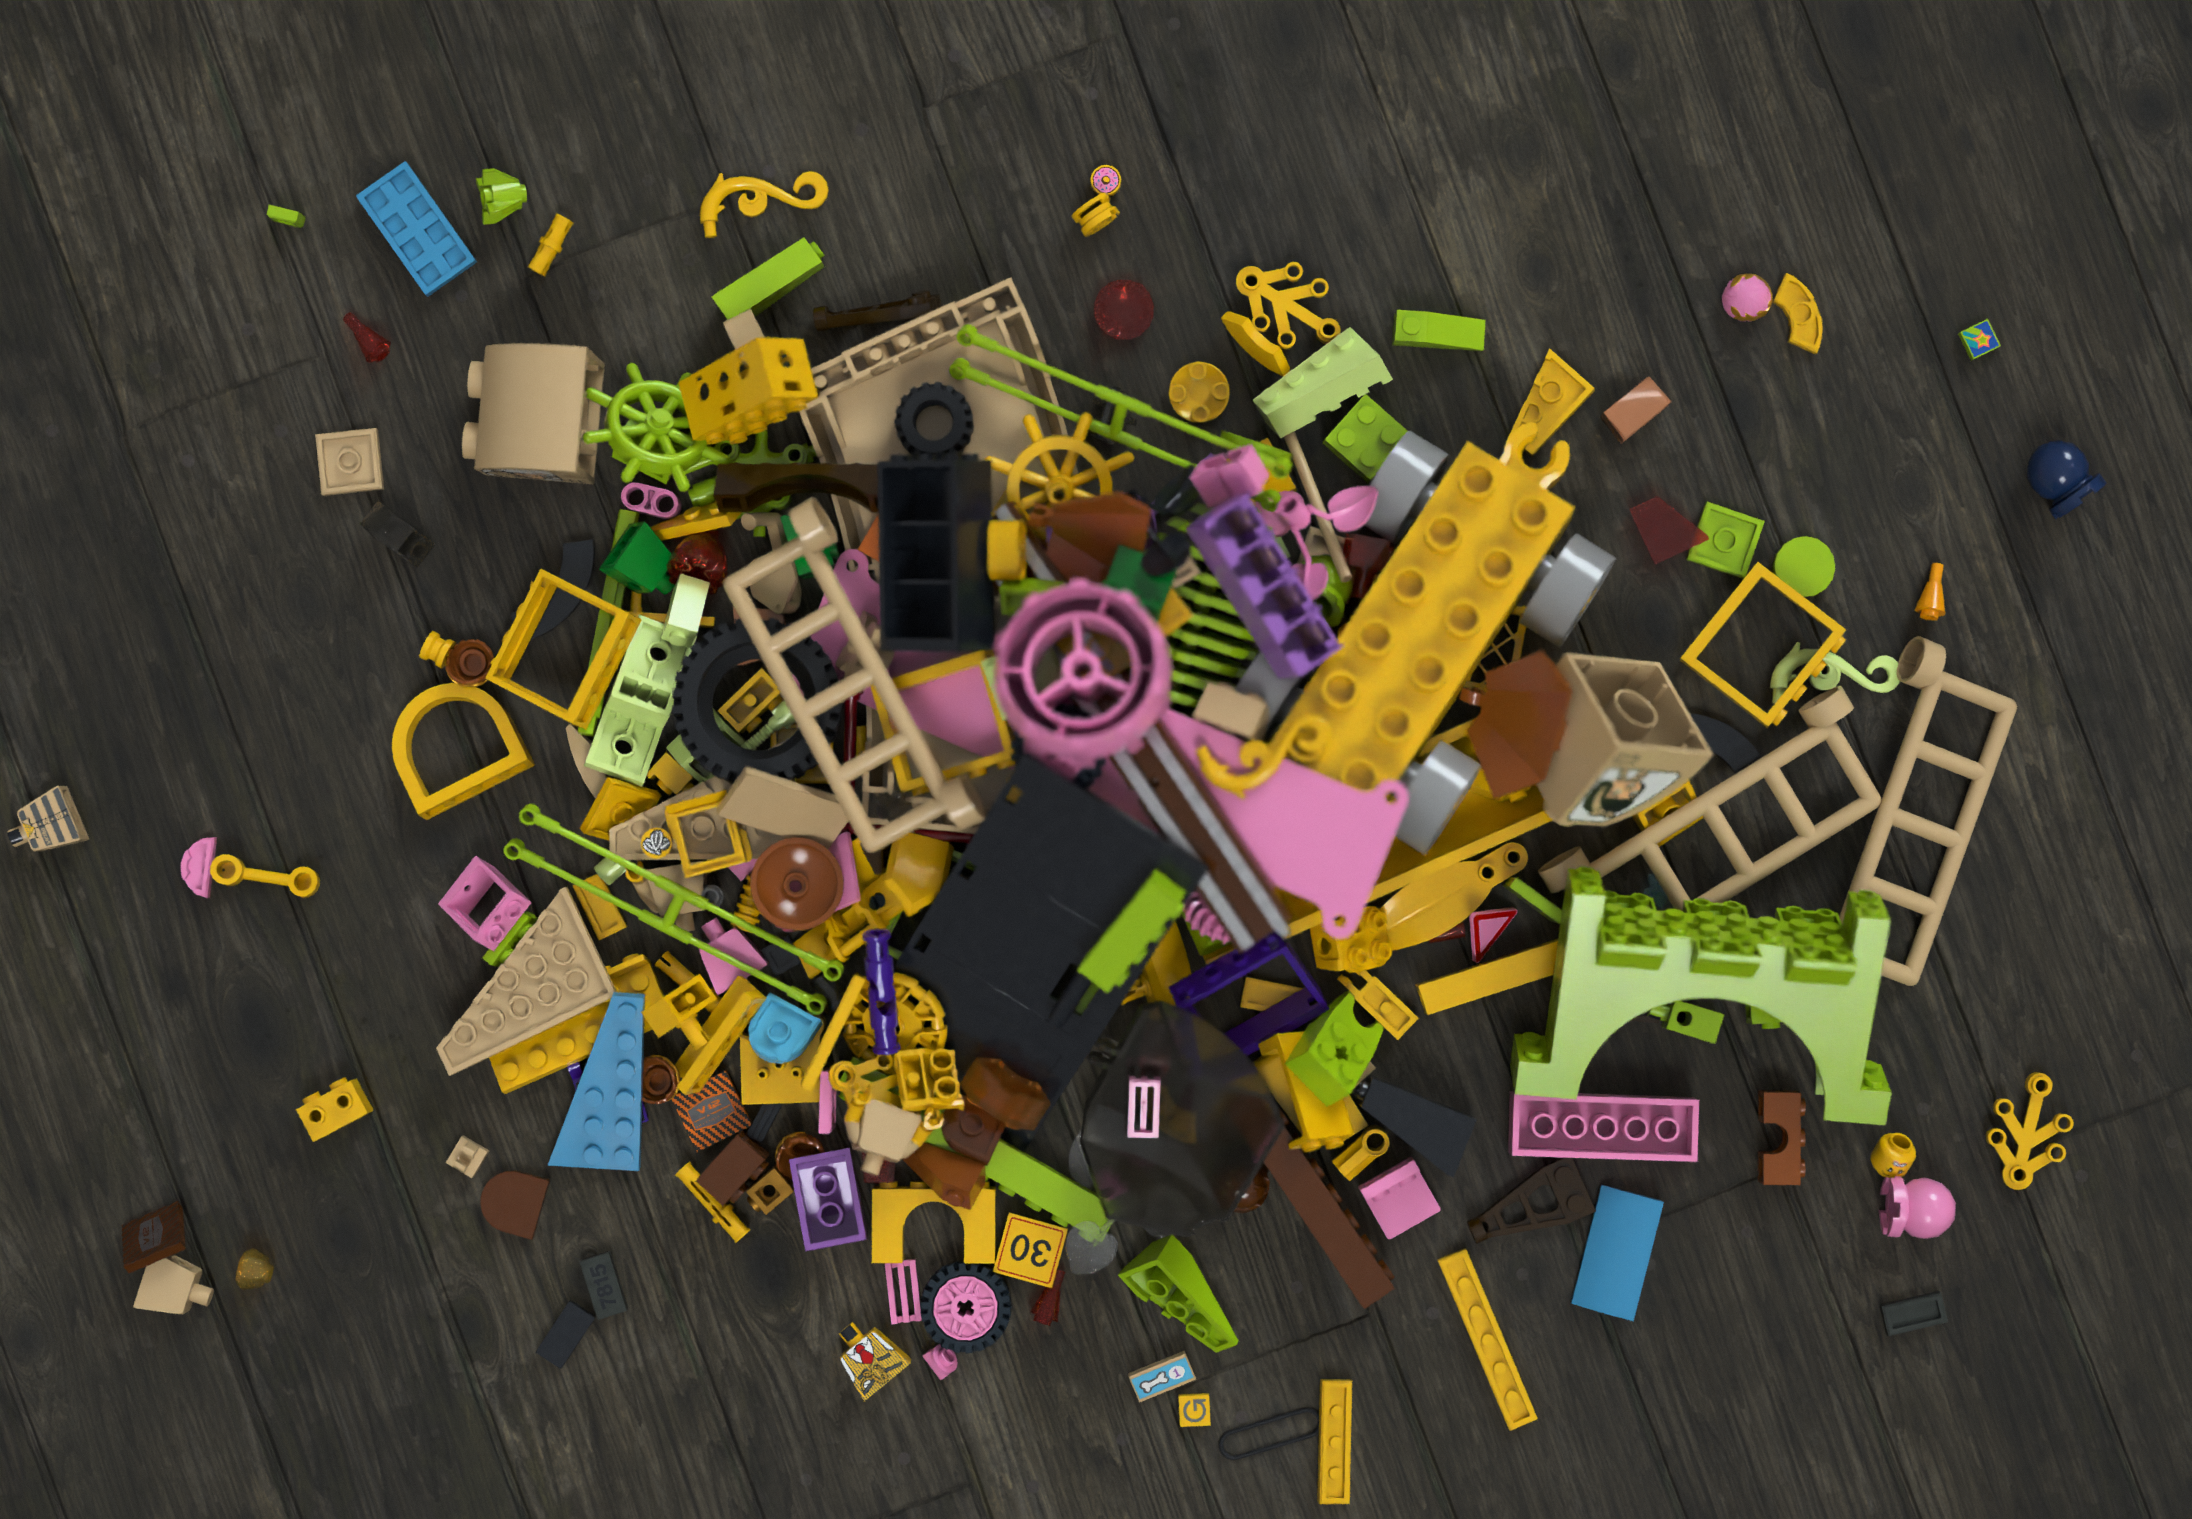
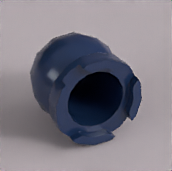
[2026,440,2106,519]

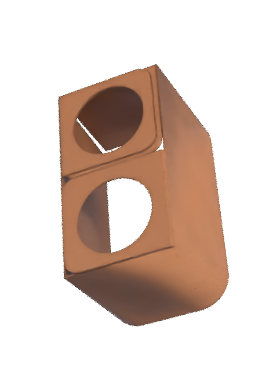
[1601,377,1672,444]

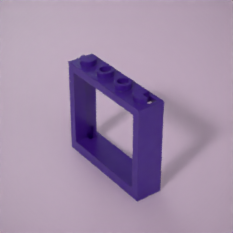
[1169,930,1330,1069]

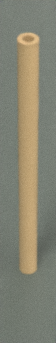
[1284,431,1352,582]

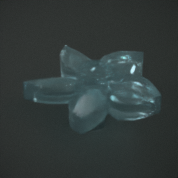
[1642,874,1666,908]

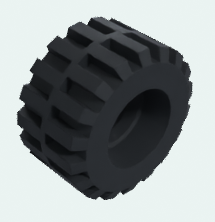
[894,382,974,455]

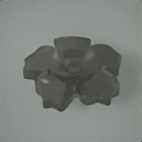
[875,789,913,822]

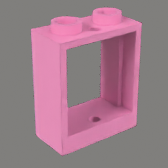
[438,856,532,951]

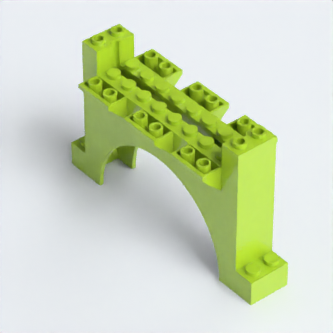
[1510,866,1892,1125]

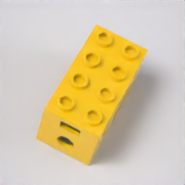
[678,337,818,444]

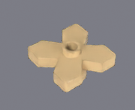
[835,611,894,678]

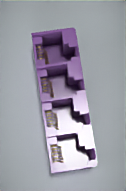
[1186,493,1344,678]

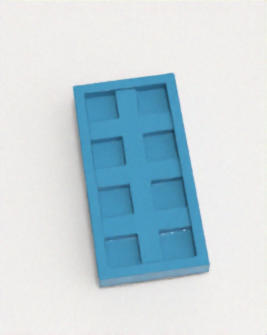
[356,161,477,297]

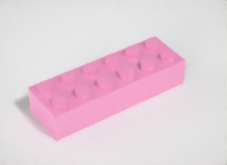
[1508,1091,1699,1162]

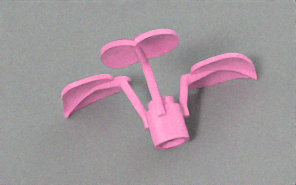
[1256,486,1378,601]

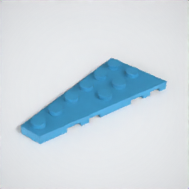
[547,992,645,1171]

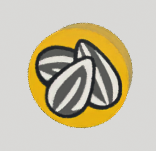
[641,828,673,859]

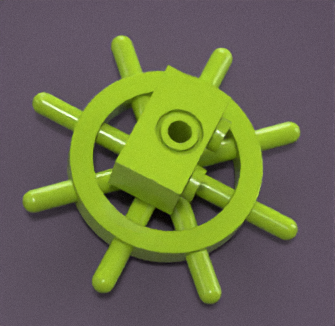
[582,363,730,492]

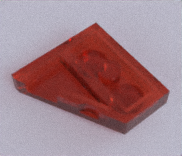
[1629,496,1709,564]

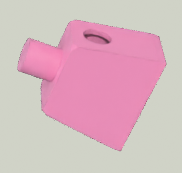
[699,917,769,995]

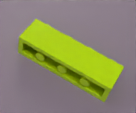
[1077,869,1186,993]

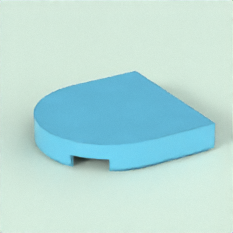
[749,992,822,1064]

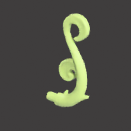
[1770,642,1900,704]

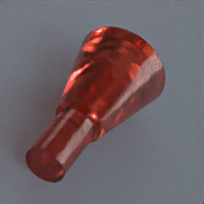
[343,312,391,362]
[1029,1269,1066,1326]

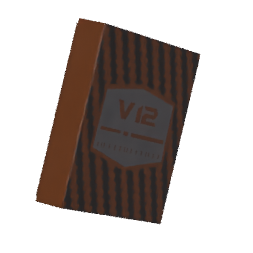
[121,1201,186,1273]

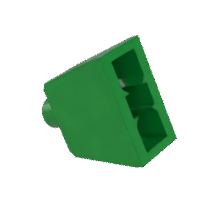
[599,522,676,595]

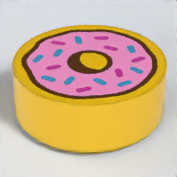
[1091,165,1121,197]

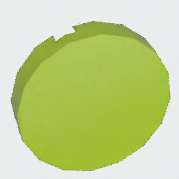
[1773,536,1835,597]

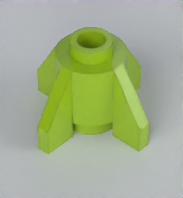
[476,168,527,225]

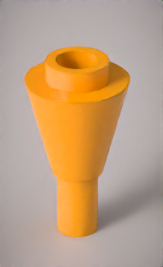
[1915,563,1945,621]

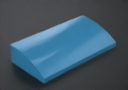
[1571,1184,1664,1321]

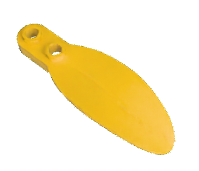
[1380,842,1528,950]

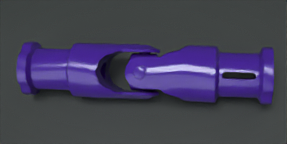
[862,929,901,1055]

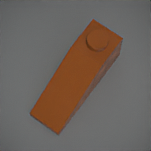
[902,1142,986,1210]

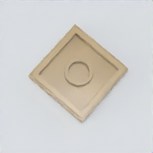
[315,428,384,496]

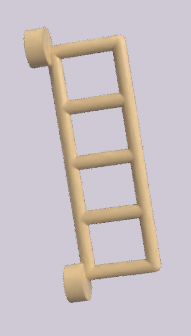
[723,498,986,853]
[1839,636,2017,986]
[1538,686,1881,911]

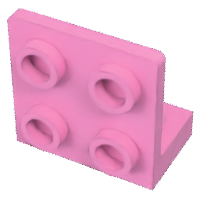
[1358,1157,1441,1239]

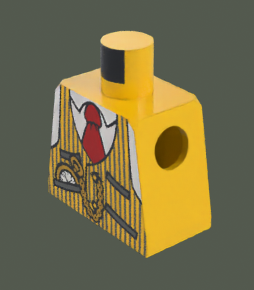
[839,1322,912,1401]

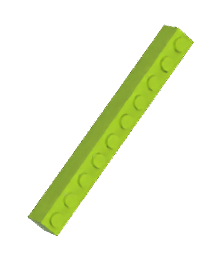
[838,1055,1120,1243]

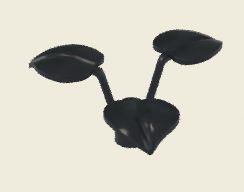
[1123,464,1201,577]

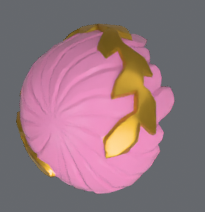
[1722,273,1773,322]

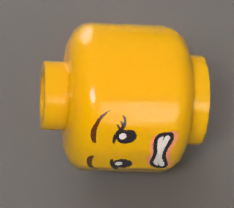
[1870,1133,1916,1178]

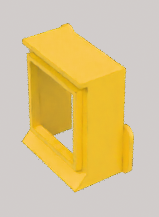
[664,790,753,878]

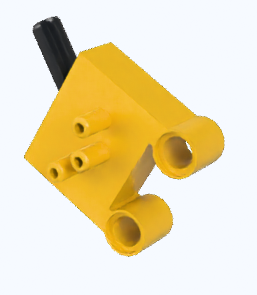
[739,1011,826,1143]

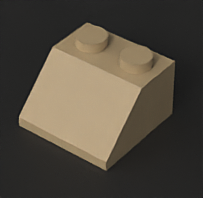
[1193,682,1270,743]

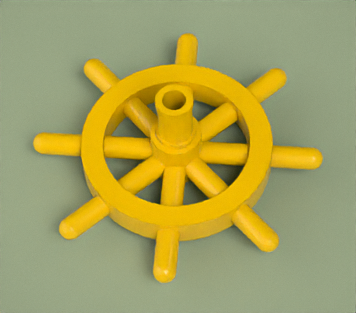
[984,412,1134,545]

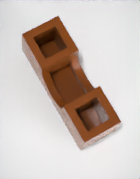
[1758,1090,1806,1185]

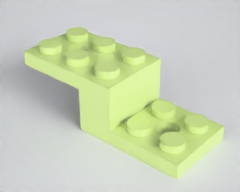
[584,615,697,787]

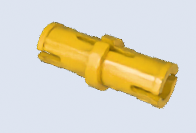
[528,213,574,276]

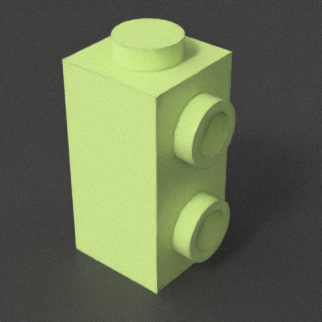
[661,573,710,648]

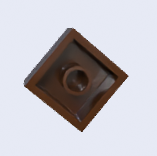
[696,1130,770,1206]

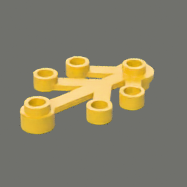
[1236,262,1341,349]
[828,1054,940,1121]
[1985,1072,2074,1190]

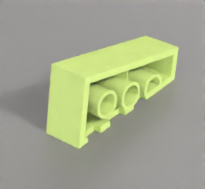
[1253,327,1393,438]

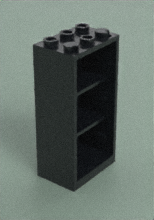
[877,454,994,652]

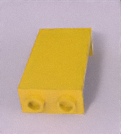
[1258,1031,1354,1152]

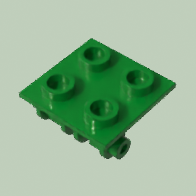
[1102,545,1178,623]

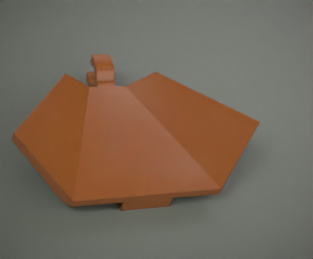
[1028,492,1151,586]
[1459,651,1572,799]

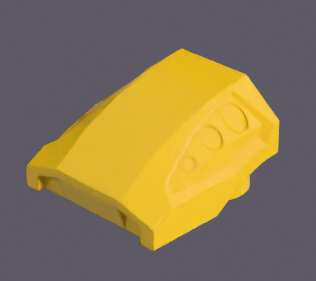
[893,1048,964,1112]

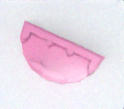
[181,837,217,898]

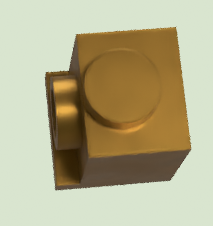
[746,1165,794,1215]

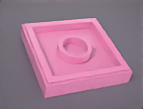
[819,1067,837,1134]

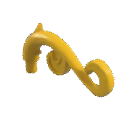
[700,171,829,238]
[1195,714,1331,799]

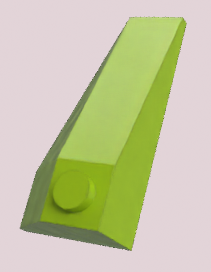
[1118,1234,1239,1353]

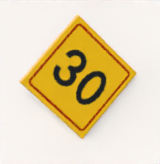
[993,1212,1068,1288]

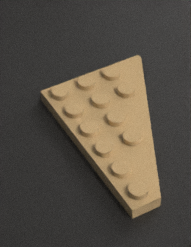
[609,738,796,860]
[436,887,617,1076]

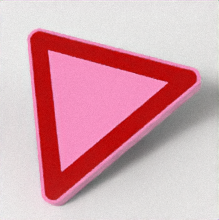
[1469,907,1517,963]

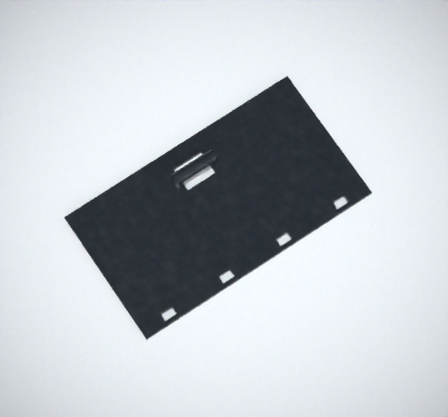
[857,751,1210,1152]

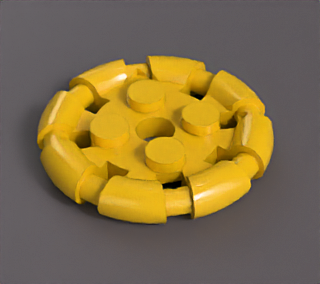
[843,972,947,1075]

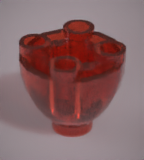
[667,529,728,595]

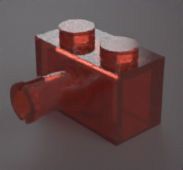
[1343,533,1394,599]

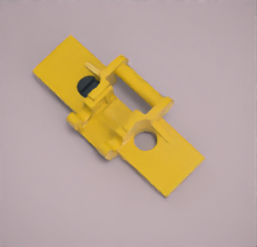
[793,874,903,979]

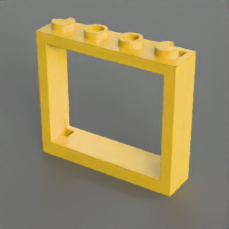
[1680,562,1846,728]
[485,569,642,729]
[870,649,1016,796]

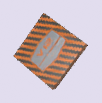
[671,1070,752,1152]

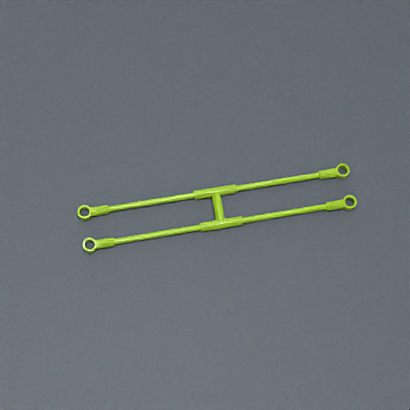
[949,324,1292,512]
[504,804,844,1015]

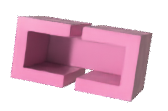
[1190,444,1270,508]

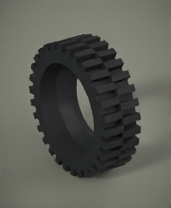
[672,618,843,784]

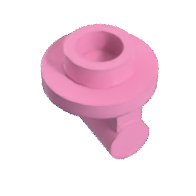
[922,1344,958,1381]

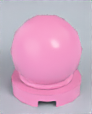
[1879,1176,1956,1239]

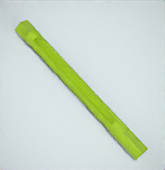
[578,509,640,737]

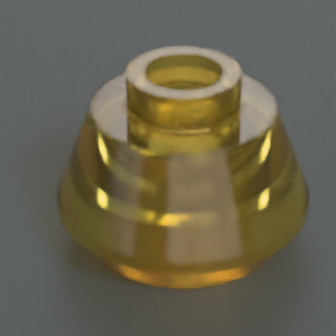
[236,1248,274,1290]

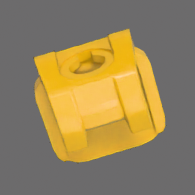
[1310,906,1392,973]

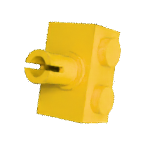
[641,974,717,1051]

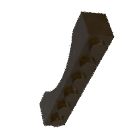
[714,463,878,513]

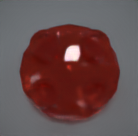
[1094,279,1154,340]

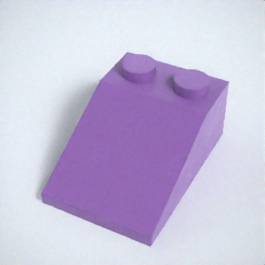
[789,1148,869,1251]

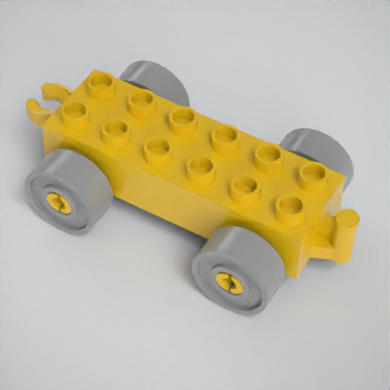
[1236,422,1616,855]

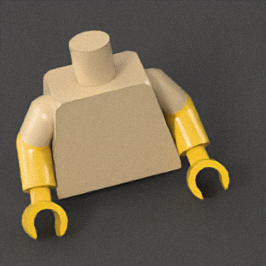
[844,1083,943,1176]

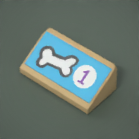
[1128,1350,1196,1402]

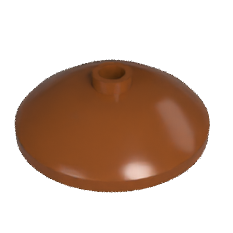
[750,838,844,931]

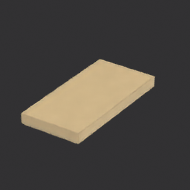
[717,767,849,849]

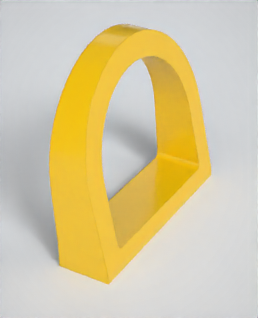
[392,683,535,820]

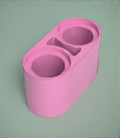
[621,483,682,519]

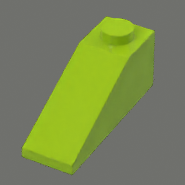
[1392,310,1486,351]

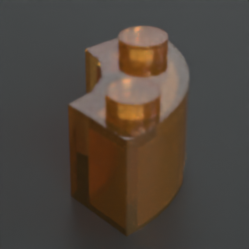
[960,1057,1051,1131]

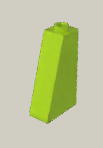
[712,237,825,319]

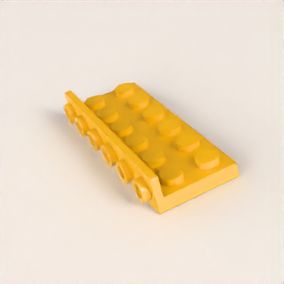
[489,953,664,1094]

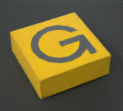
[1178,1393,1211,1427]

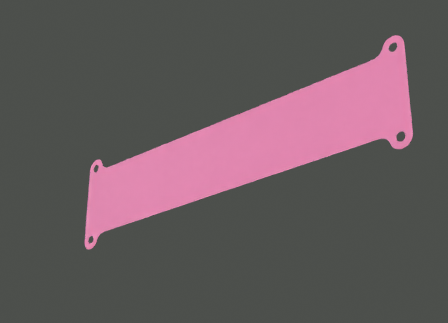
[792,549,1409,938]

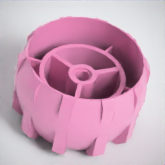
[994,579,1172,767]

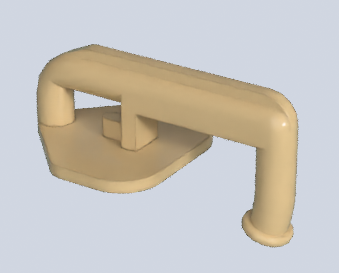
[741,512,801,614]

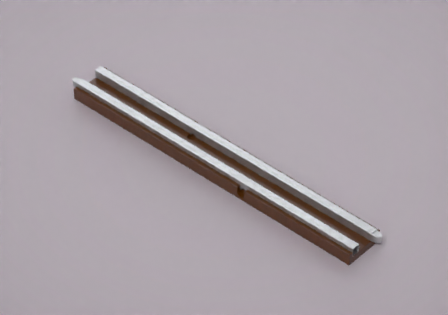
[992,501,1295,953]

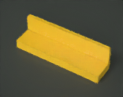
[675,975,767,1095]

